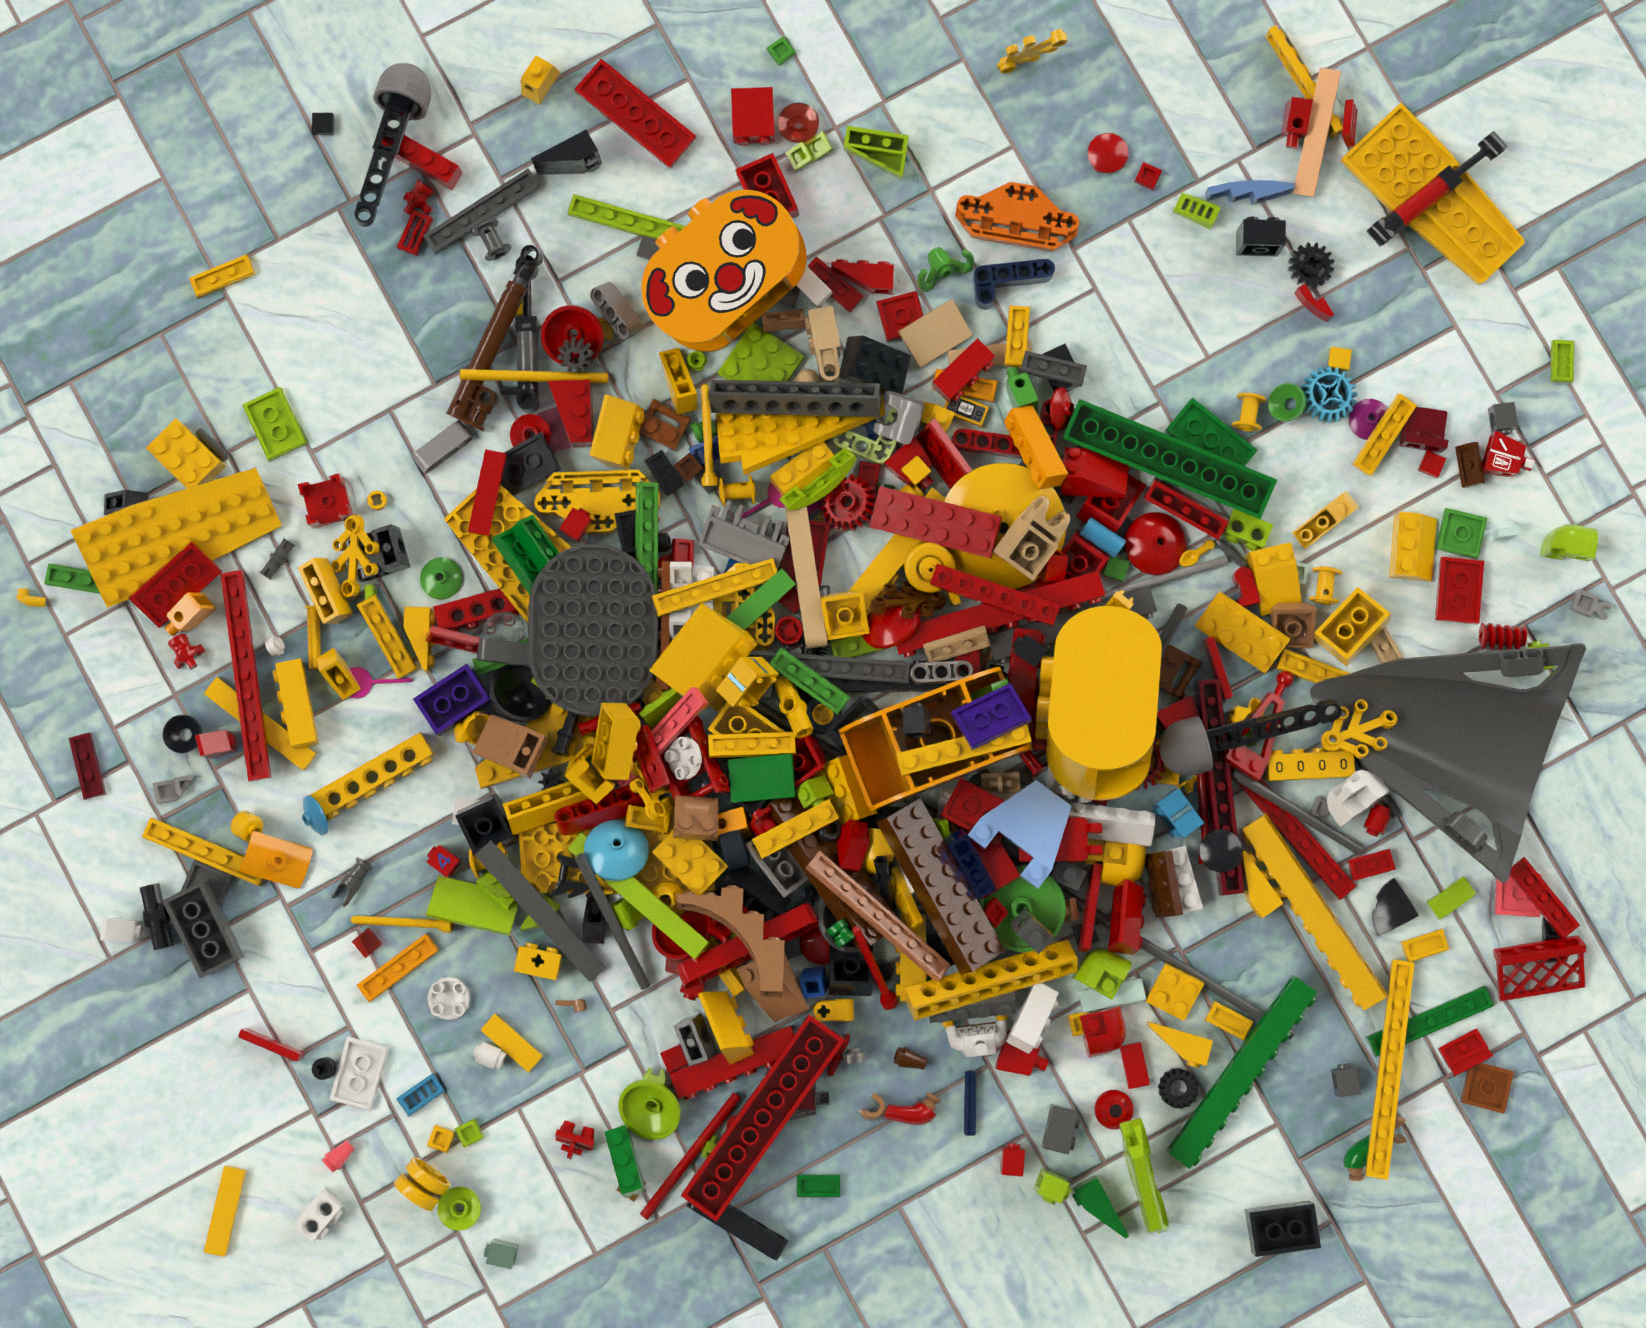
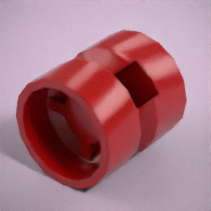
[775,616,803,647]

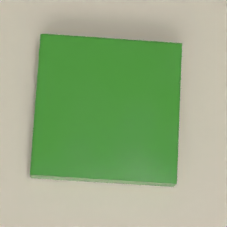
[1435,508,1487,559]

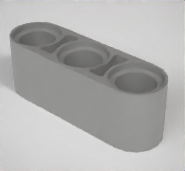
[590,282,643,339]
[412,420,473,474]
[910,661,973,684]

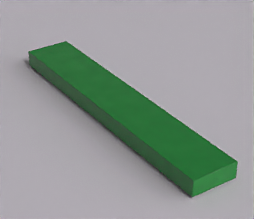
[1366,986,1494,1057]

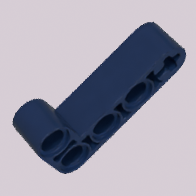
[973,259,1055,310]

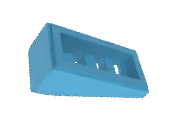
[396,1073,445,1117]

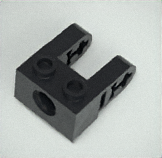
[348,524,411,582]

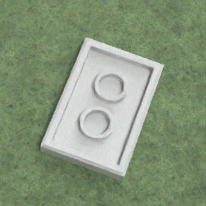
[329,1036,390,1111]

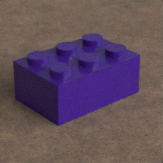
[413,664,491,736]

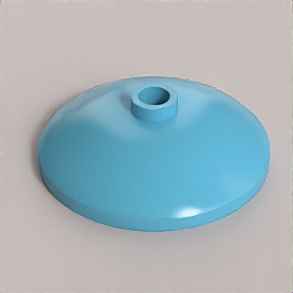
[584,820,649,881]

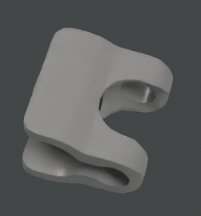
[873,391,925,444]

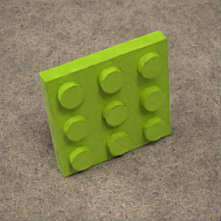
[717,323,804,381]

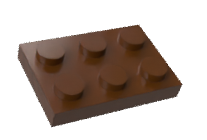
[1145,850,1183,918]

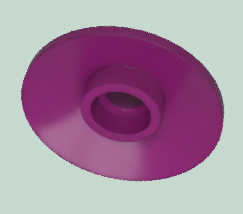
[1349,399,1388,440]

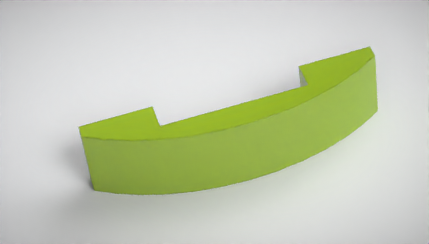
[779,447,857,511]

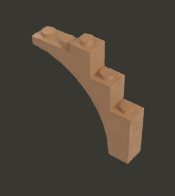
[677,885,785,998]

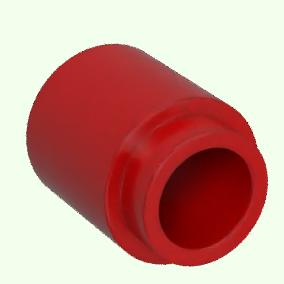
[1363,804,1391,837]

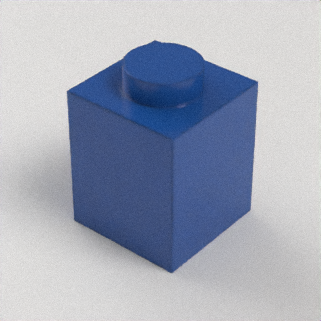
[799,966,828,999]

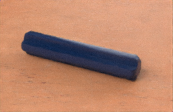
[964,1071,977,1136]

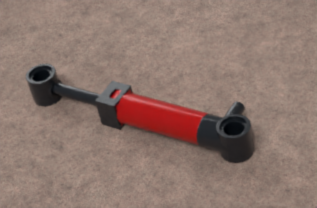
[1367,131,1508,247]

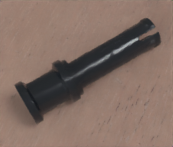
[551,711,580,757]

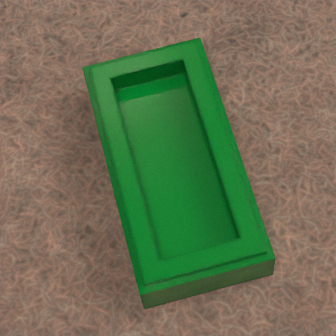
[797,1174,840,1197]

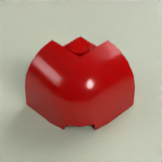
[1079,1005,1126,1058]

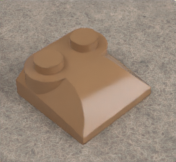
[1270,603,1316,648]
[673,795,718,841]

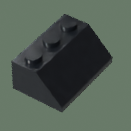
[715,866,791,923]

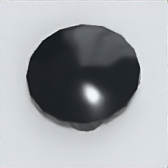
[1199,829,1243,873]

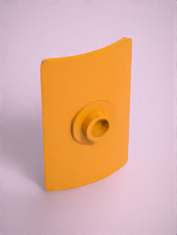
[239,831,313,889]

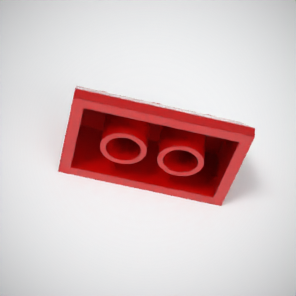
[1108,879,1146,955]

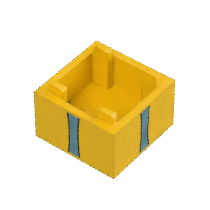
[716,657,779,707]

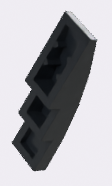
[614,510,636,558]

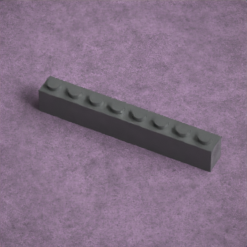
[988,586,1157,665]

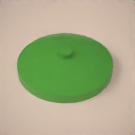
[979,865,1066,952]

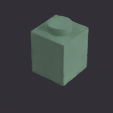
[484,1239,519,1269]

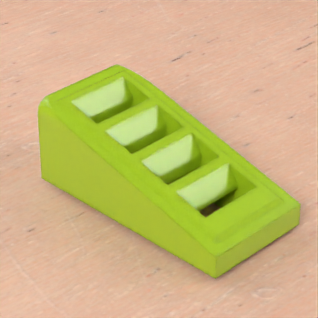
[1173,193,1221,229]

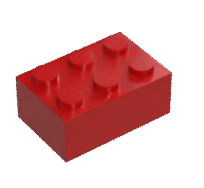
[735,153,799,219]

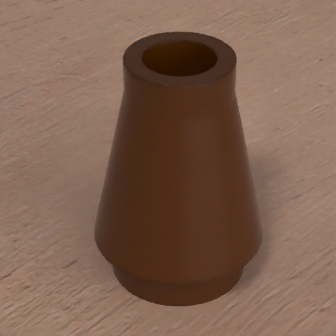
[894,1046,927,1070]

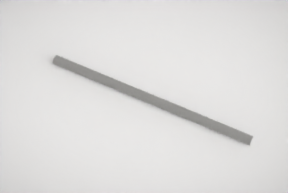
[1057,556,1228,615]

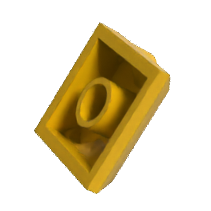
[820,590,870,640]

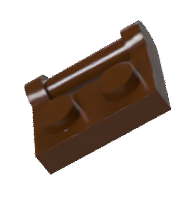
[1159,644,1203,700]

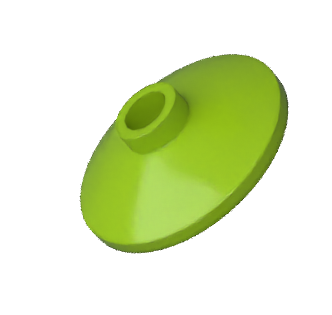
[437,1186,481,1231]

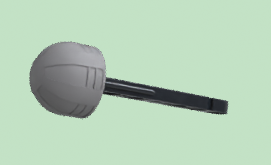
[354,63,431,227]
[1159,699,1342,776]

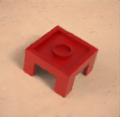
[298,473,353,529]

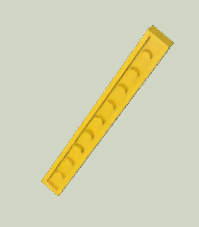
[1365,959,1415,1180]

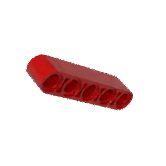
[554,785,650,836]

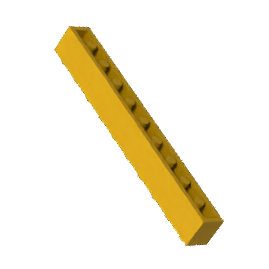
[1242,813,1387,1011]

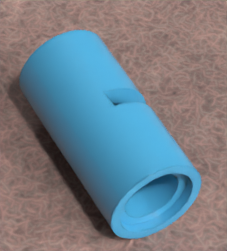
[1079,517,1126,558]

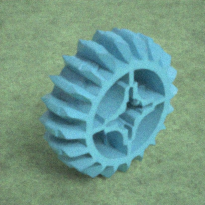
[1301,366,1358,423]

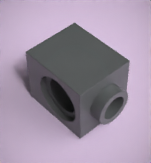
[1488,402,1518,435]
[1331,1063,1361,1097]

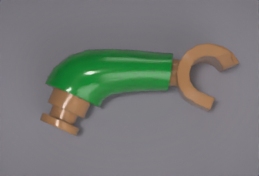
[1343,1116,1406,1181]

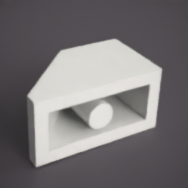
[100,918,143,942]

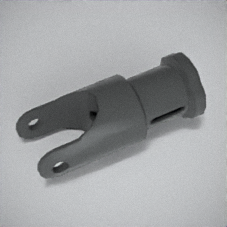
[332,857,373,907]

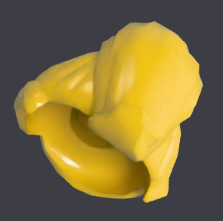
[453,711,491,745]

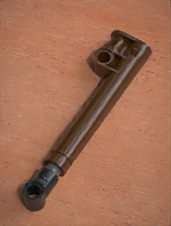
[446,245,543,431]

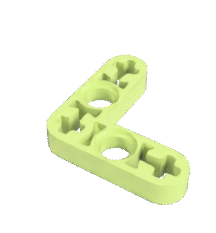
[833,408,897,465]

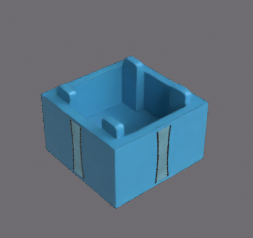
[1152,788,1204,840]

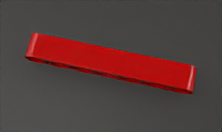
[676,903,819,988]

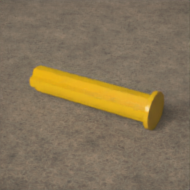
[305,605,321,669]

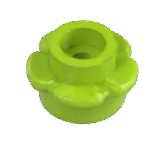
[687,351,707,371]

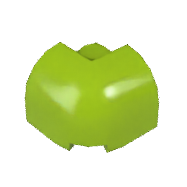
[1540,524,1598,562]
[1072,948,1132,1000]

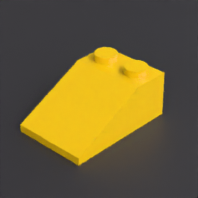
[1245,542,1302,616]

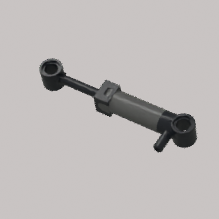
[500,255,540,414]

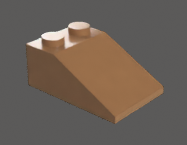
[737,952,808,1022]

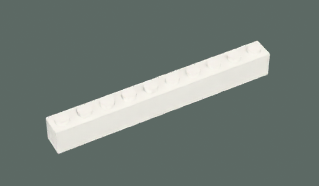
[937,786,1155,846]

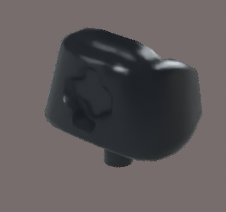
[876,959,893,982]

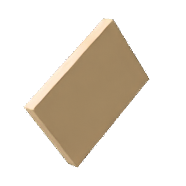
[898,299,973,368]

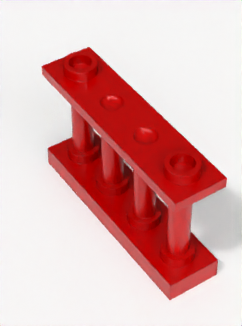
[660,715,730,802]

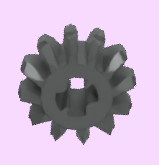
[558,337,594,373]

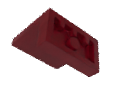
[1399,406,1449,453]

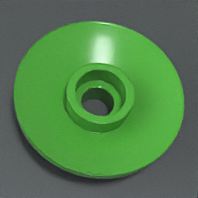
[420,557,463,599]

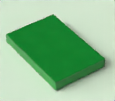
[728,754,796,803]

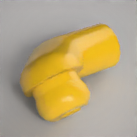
[16,588,46,608]

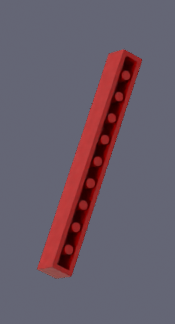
[896,571,1105,658]

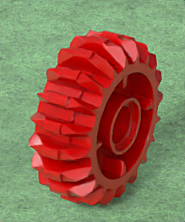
[820,474,877,532]

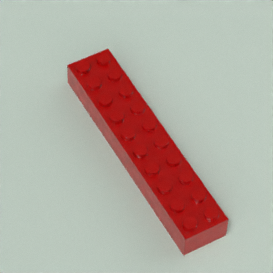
[681,1013,845,1222]

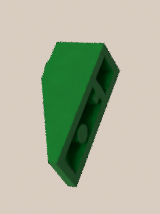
[1072,1175,1129,1239]

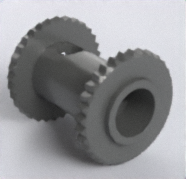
[472,218,512,261]

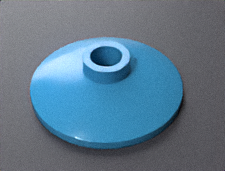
[302,795,328,836]

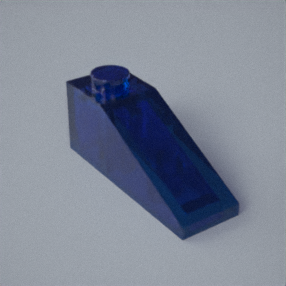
[943,828,997,900]

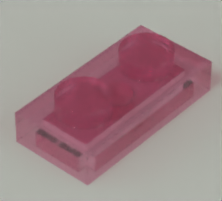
[538,407,571,453]

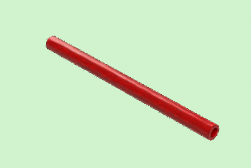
[640,1092,742,1220]

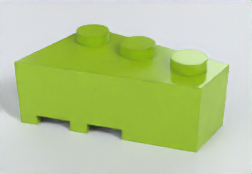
[844,126,909,180]

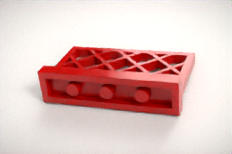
[1493,935,1586,1001]

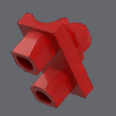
[555,1120,594,1159]

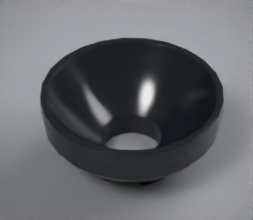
[162,715,203,754]

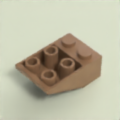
[472,714,549,779]

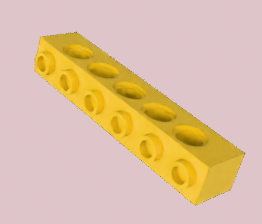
[309,732,436,820]

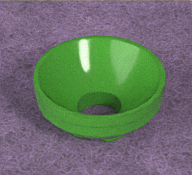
[1268,383,1306,422]

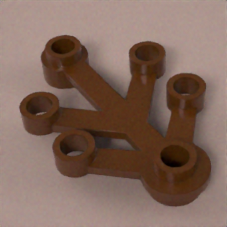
[870,582,947,619]

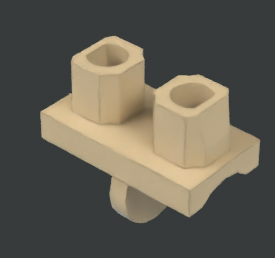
[981,772,1020,794]

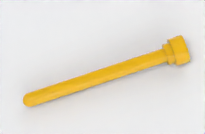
[701,384,719,486]
[351,916,454,933]

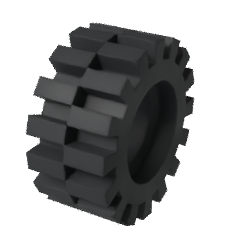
[1158,1068,1199,1109]

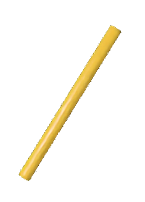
[459,369,608,384]

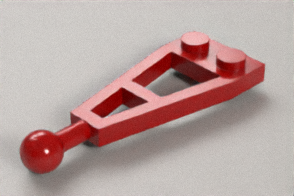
[1222,671,1293,781]

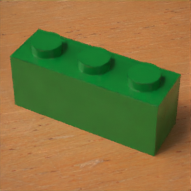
[604,1125,646,1198]

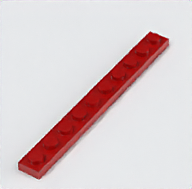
[220,570,271,782]

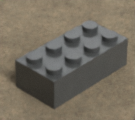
[163,880,245,978]

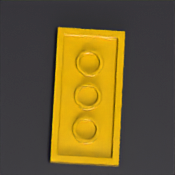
[1194,591,1290,673]

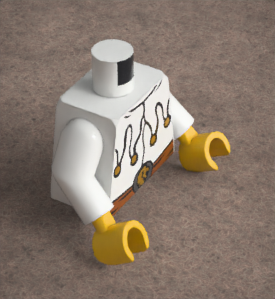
[942,1015,1008,1057]

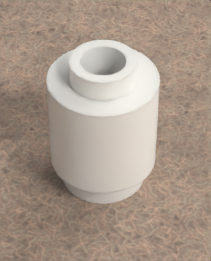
[473,1042,506,1070]

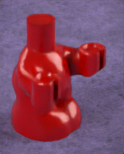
[403,179,435,215]
[168,634,205,670]

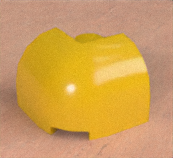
[861,828,894,877]
[1100,841,1147,886]

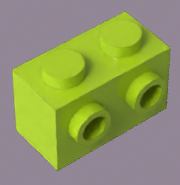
[1034,1168,1071,1205]

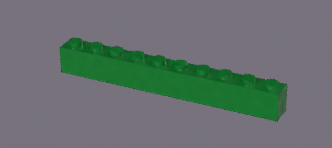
[1166,975,1317,1169]

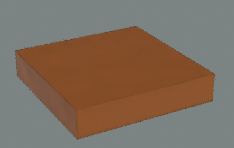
[1460,1063,1514,1114]

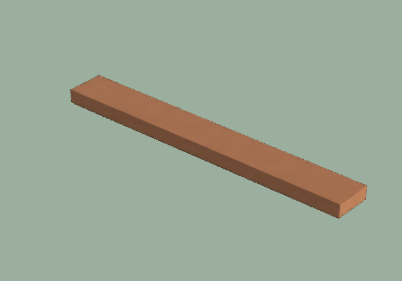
[805,851,951,982]

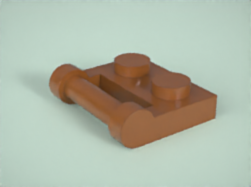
[639,399,692,451]

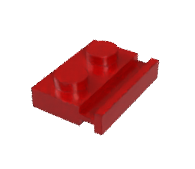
[1438,1028,1494,1077]

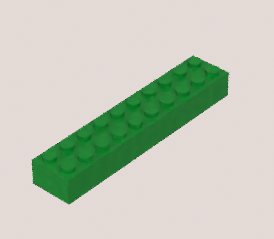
[1063,399,1277,519]

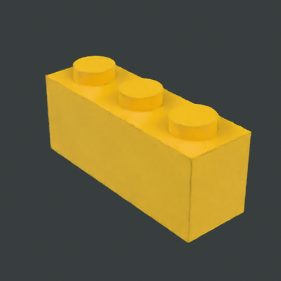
[297,558,353,624]

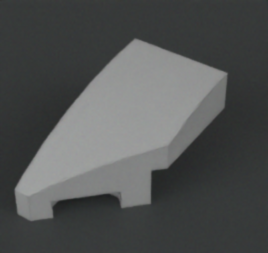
[153,775,193,804]

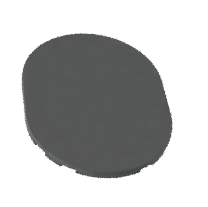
[528,544,658,716]

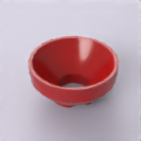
[1094,1090,1134,1130]

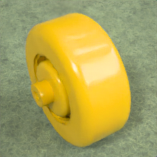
[904,541,956,593]

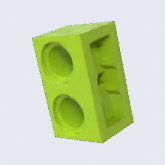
[1222,509,1274,551]

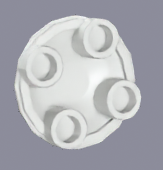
[664,737,702,780]
[427,977,471,1020]

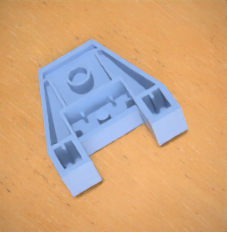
[967,780,1072,889]

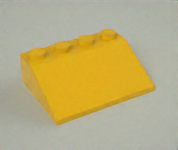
[649,603,757,710]

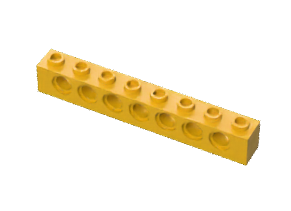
[905,940,1078,1021]

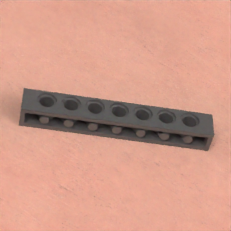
[709,380,881,417]

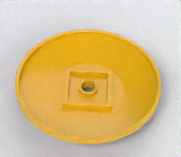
[944,463,1066,589]

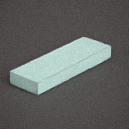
[1078,978,1146,1013]

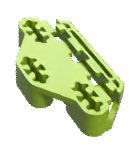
[1119,1117,1169,1234]

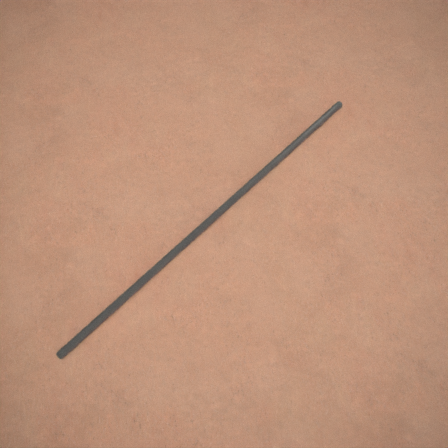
[750,701,1295,1040]

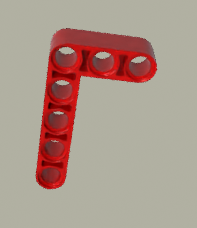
[952,399,1058,459]

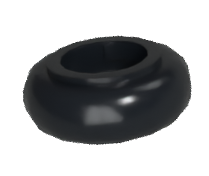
[817,820,841,842]

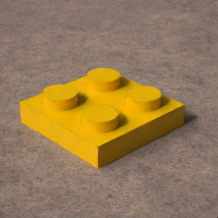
[1145,962,1204,1021]

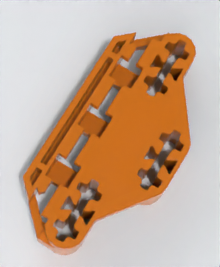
[955,182,1079,252]

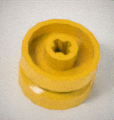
[394,1157,451,1211]

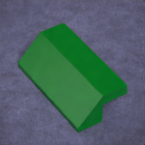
[491,515,559,595]

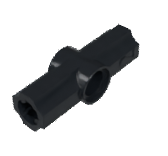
[140,883,174,950]

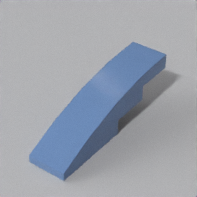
[1205,180,1295,205]

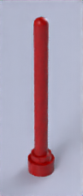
[1197,772,1210,864]
[852,926,899,1010]

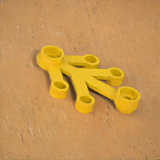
[996,29,1068,74]
[331,515,379,597]
[1321,699,1398,759]
[630,761,675,822]

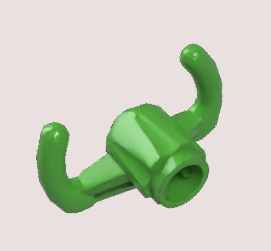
[917,247,974,292]

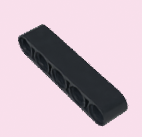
[686,1202,789,1261]

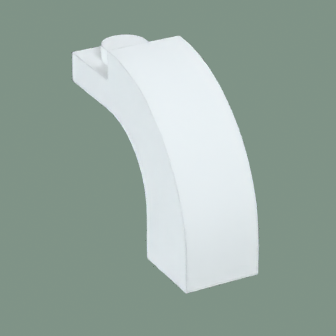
[669,562,692,639]

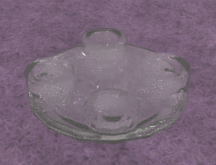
[483,612,526,642]

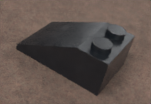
[531,129,602,175]

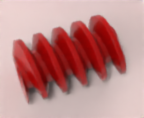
[1479,623,1527,651]

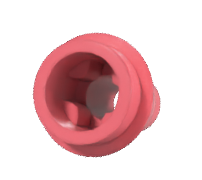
[322,1140,355,1173]

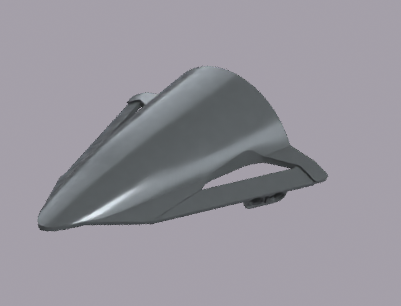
[1310,643,1586,883]

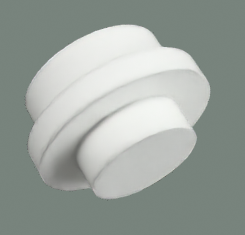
[265,635,285,656]

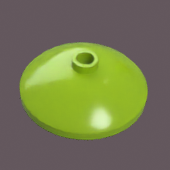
[618,1080,681,1140]

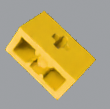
[514,942,564,980]

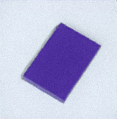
[951,683,1032,750]

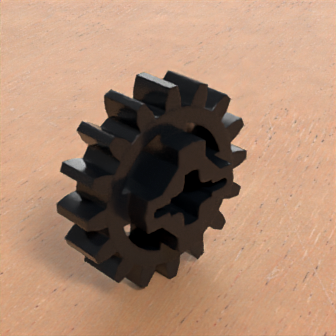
[1288,242,1335,289]

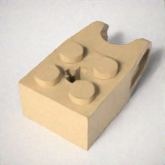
[804,305,841,383]
[993,495,1070,581]

